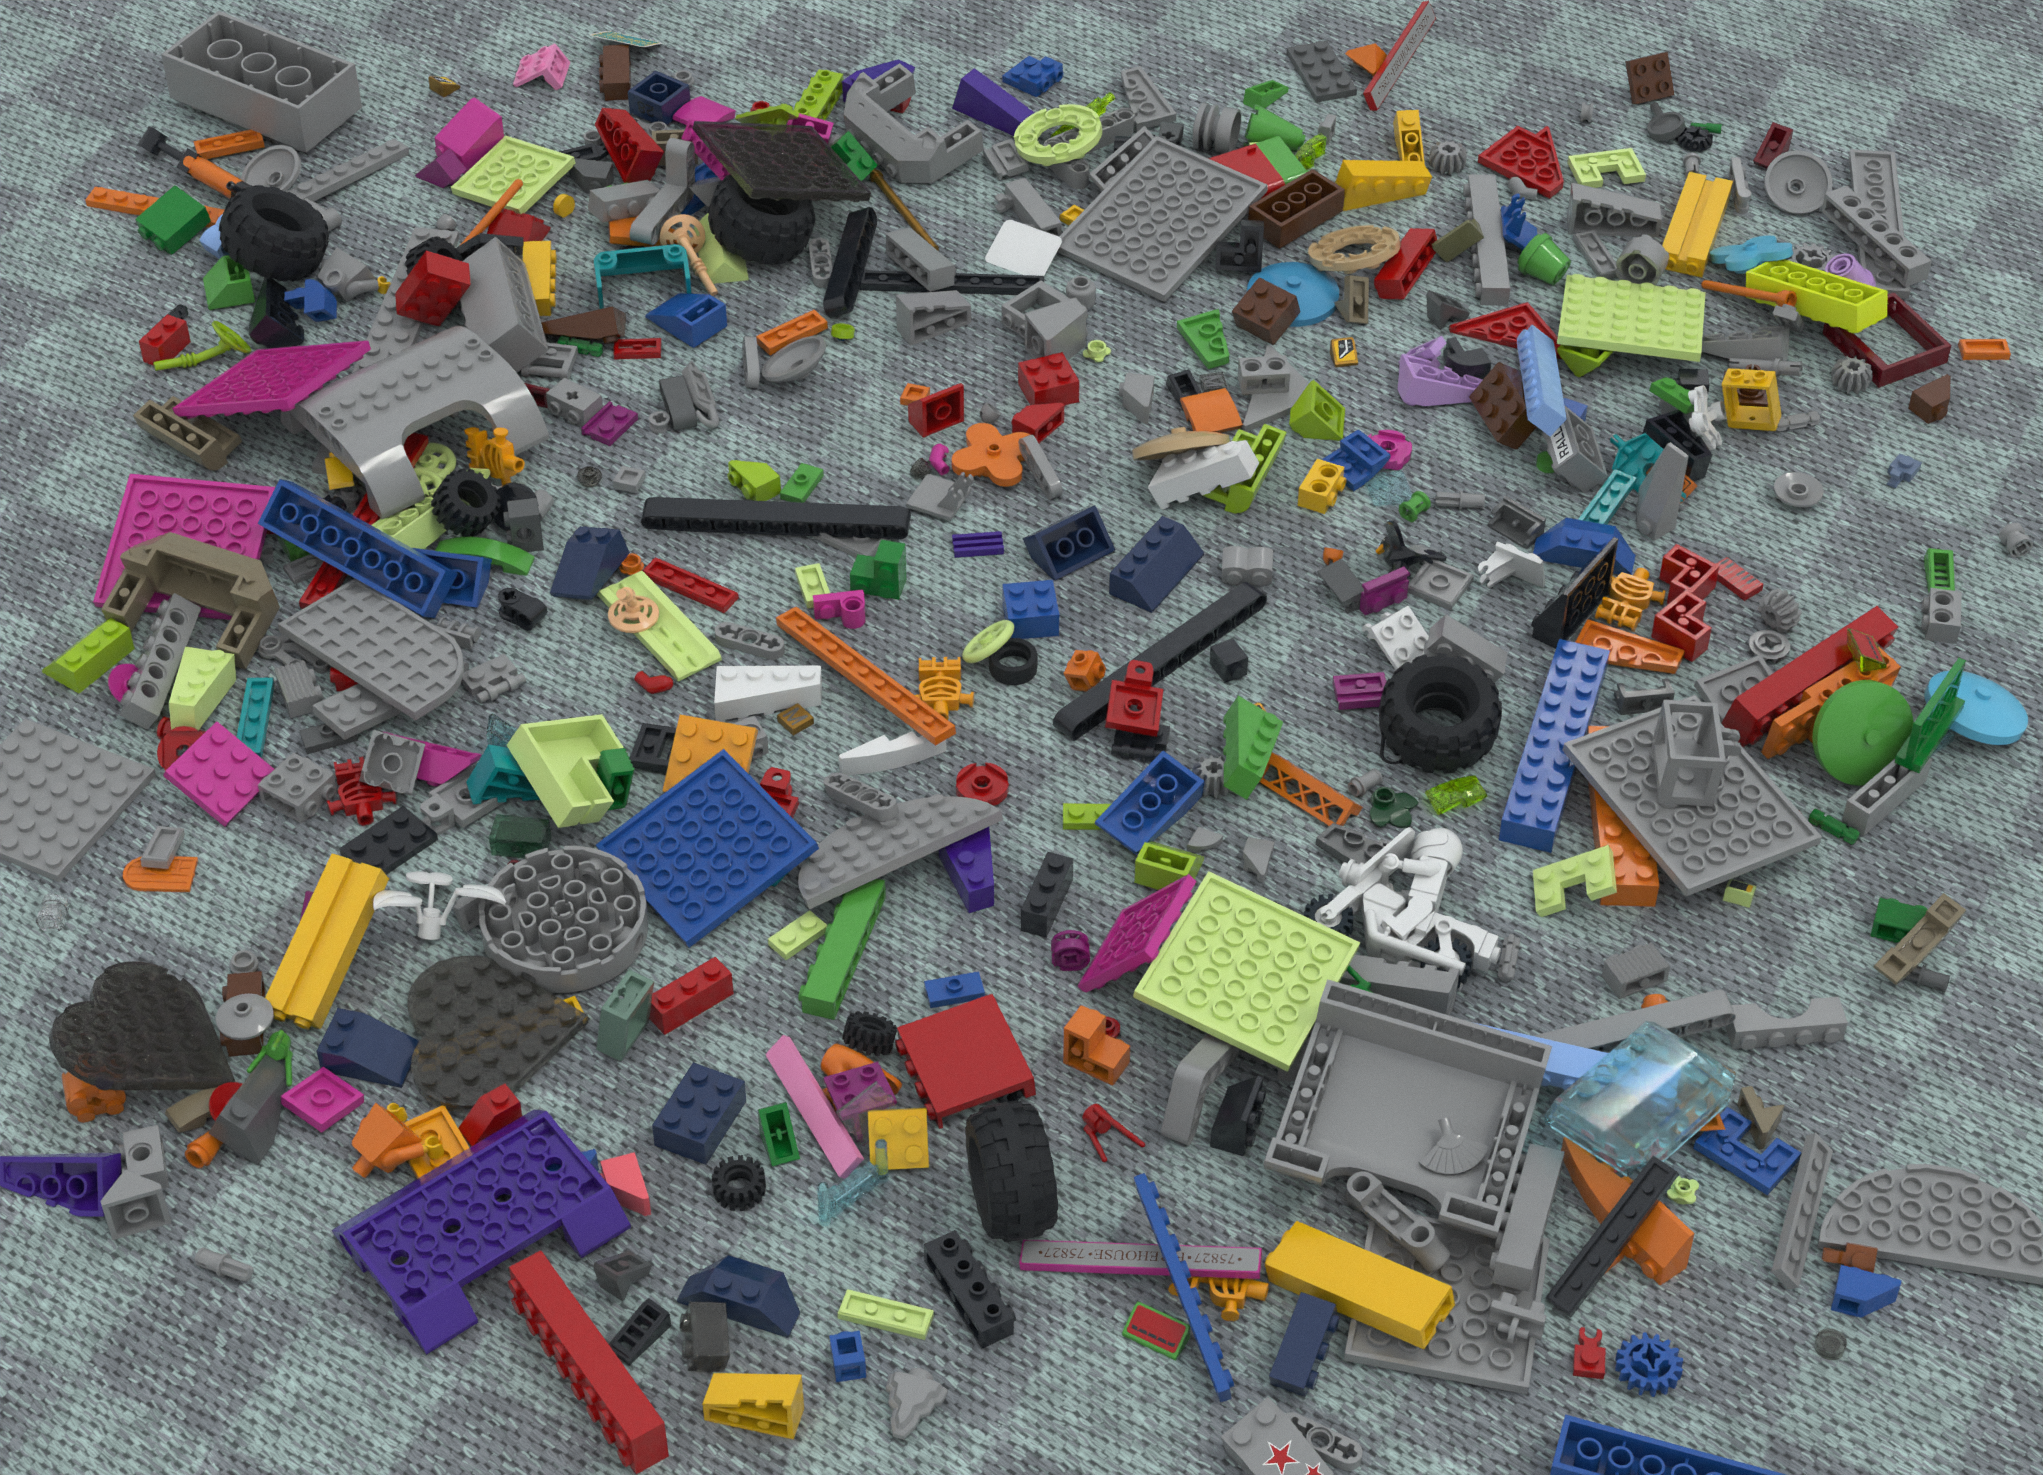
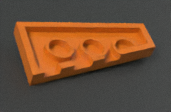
[1575,619,1685,674]

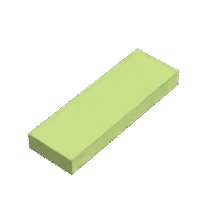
[838,1289,934,1340]

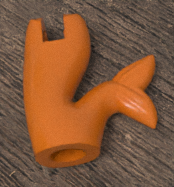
[821,1044,902,1114]

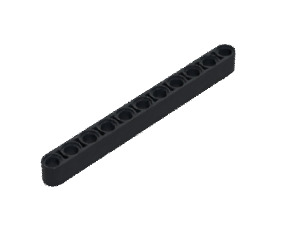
[641,497,911,540]
[1053,582,1267,741]

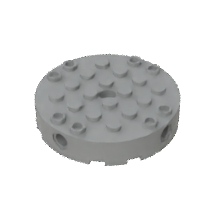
[479,846,648,993]

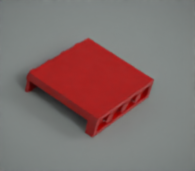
[895,994,1036,1129]

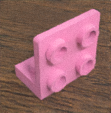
[513,43,570,90]

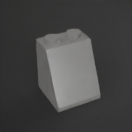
[1025,297,1088,361]

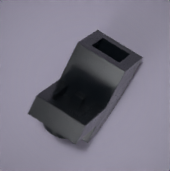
[1443,337,1491,380]

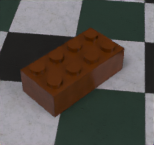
[1248,169,1345,249]

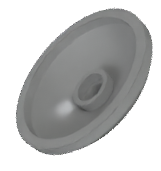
[241,145,301,191]
[1764,150,1832,215]
[761,336,826,383]

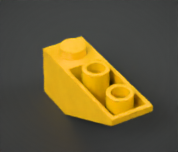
[1393,110,1425,165]

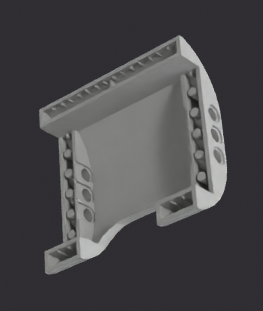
[280,326,549,520]
[1264,979,1552,1239]

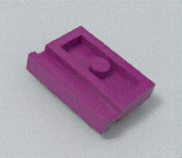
[581,401,638,446]
[1360,567,1410,616]
[1332,672,1386,710]

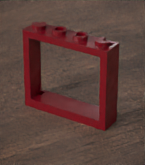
[1822,292,1952,388]

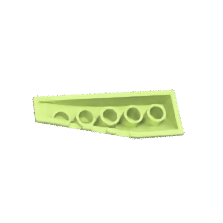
[372,468,491,550]

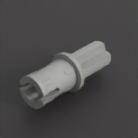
[1435,490,1485,510]
[195,1247,254,1282]

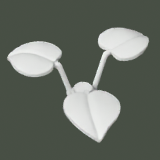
[373,871,506,940]

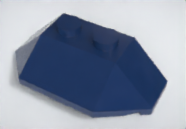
[677,1255,800,1338]

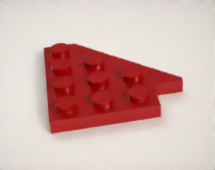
[1478,126,1564,199]

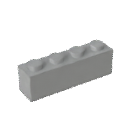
[886,227,956,292]
[1842,758,1932,836]

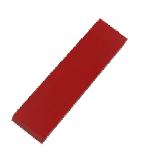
[642,557,739,613]

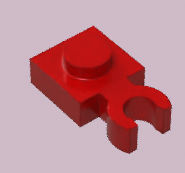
[1573,1327,1606,1379]

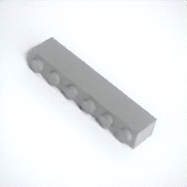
[1489,1143,1565,1292]

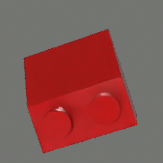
[908,383,964,438]

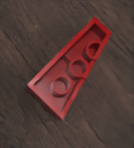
[594,108,664,183]

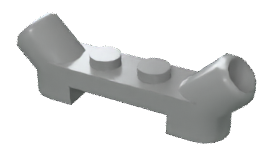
[1345,1171,1450,1272]

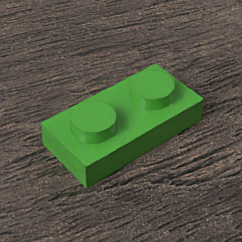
[1649,377,1694,414]

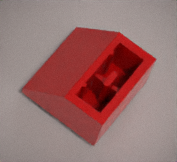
[487,208,551,242]

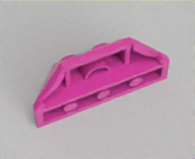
[384,732,481,786]

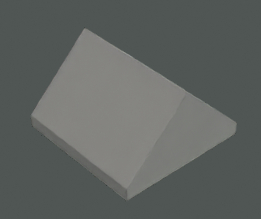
[101,1170,172,1240]

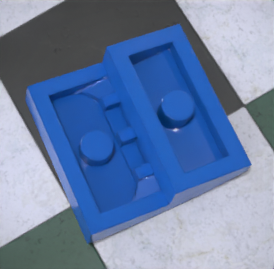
[1322,429,1391,492]

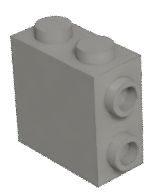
[258,752,337,824]

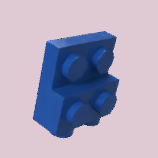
[1002,56,1064,97]

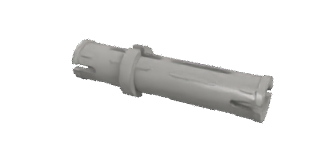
[1729,357,1803,377]

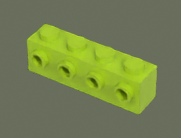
[786,69,843,125]

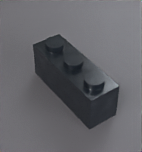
[1021,852,1073,938]

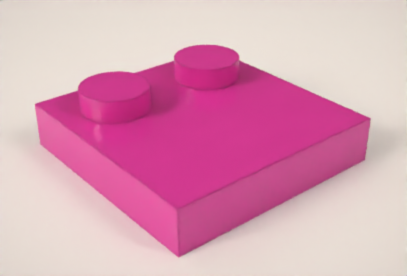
[281,1067,364,1133]

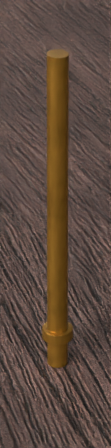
[869,168,939,251]

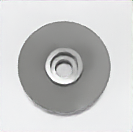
[1774,472,1824,507]
[216,993,274,1040]

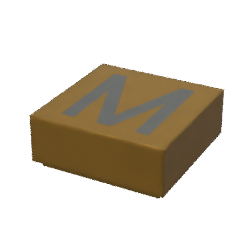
[777,703,814,736]

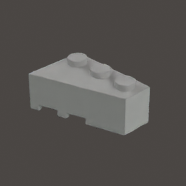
[896,290,971,346]

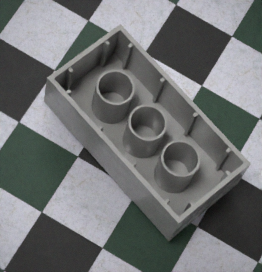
[161,11,362,152]

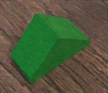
[758,1102,800,1166]

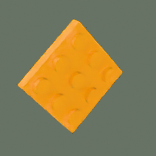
[662,714,758,793]

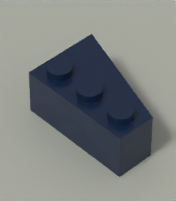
[1269,1292,1340,1397]

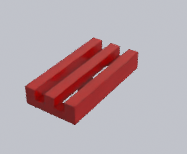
[613,338,662,360]

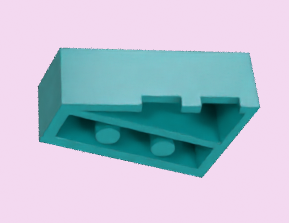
[466,745,540,804]

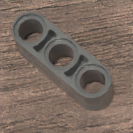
[659,375,697,431]

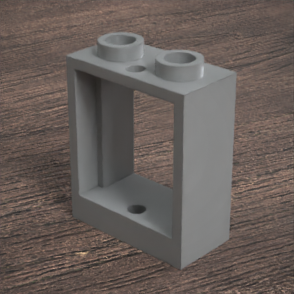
[1001,281,1070,339]

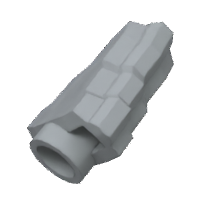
[886,1368,948,1440]

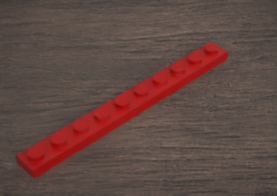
[299,433,429,609]

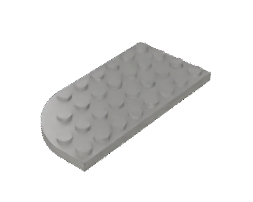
[278,578,464,721]

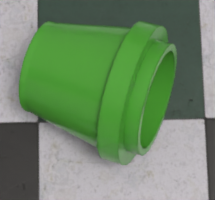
[1517,233,1571,286]

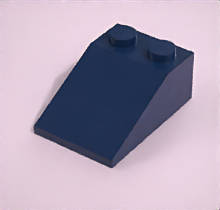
[550,526,630,600]
[316,1008,422,1088]

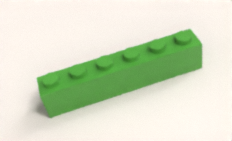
[798,879,886,1020]

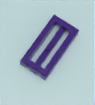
[952,531,1004,558]

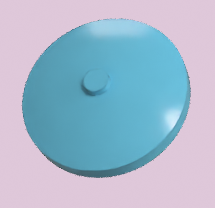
[1924,671,2028,745]

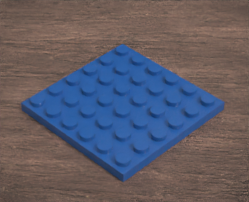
[595,749,819,948]

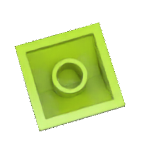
[1557,344,1614,377]

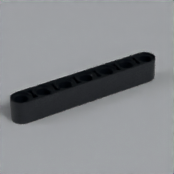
[823,207,877,318]

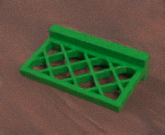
[1894,658,1966,773]

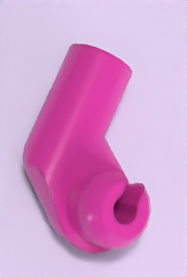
[929,443,950,476]

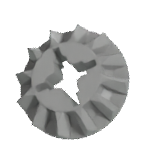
[1748,630,1790,663]

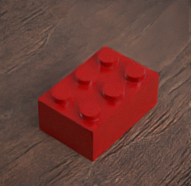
[395,251,471,326]

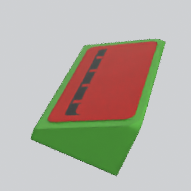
[1122,1301,1191,1361]

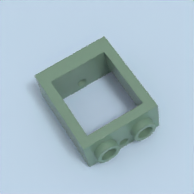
[596,969,654,1061]

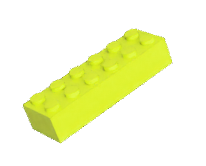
[1746,259,1888,333]

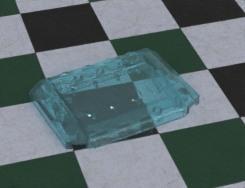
[1544,1021,1736,1177]

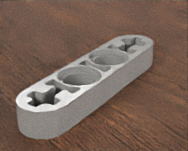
[823,773,899,821]

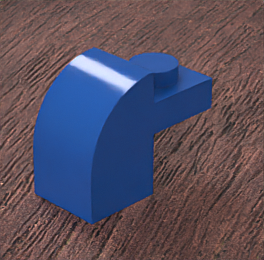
[284,279,337,322]

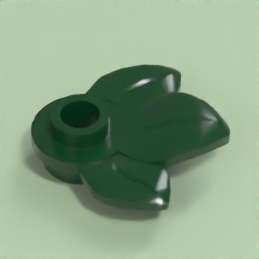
[1369,787,1419,828]

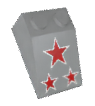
[1221,1397,1334,1475]

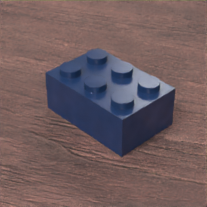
[652,1062,746,1165]

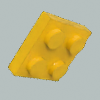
[868,1108,929,1170]

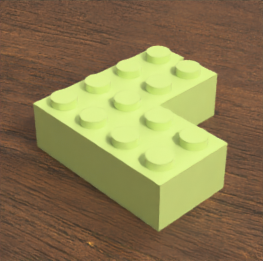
[507,714,623,828]

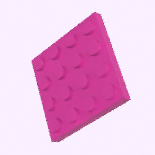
[1078,874,1196,993]

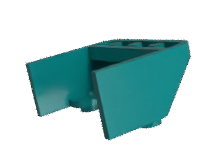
[594,244,692,309]

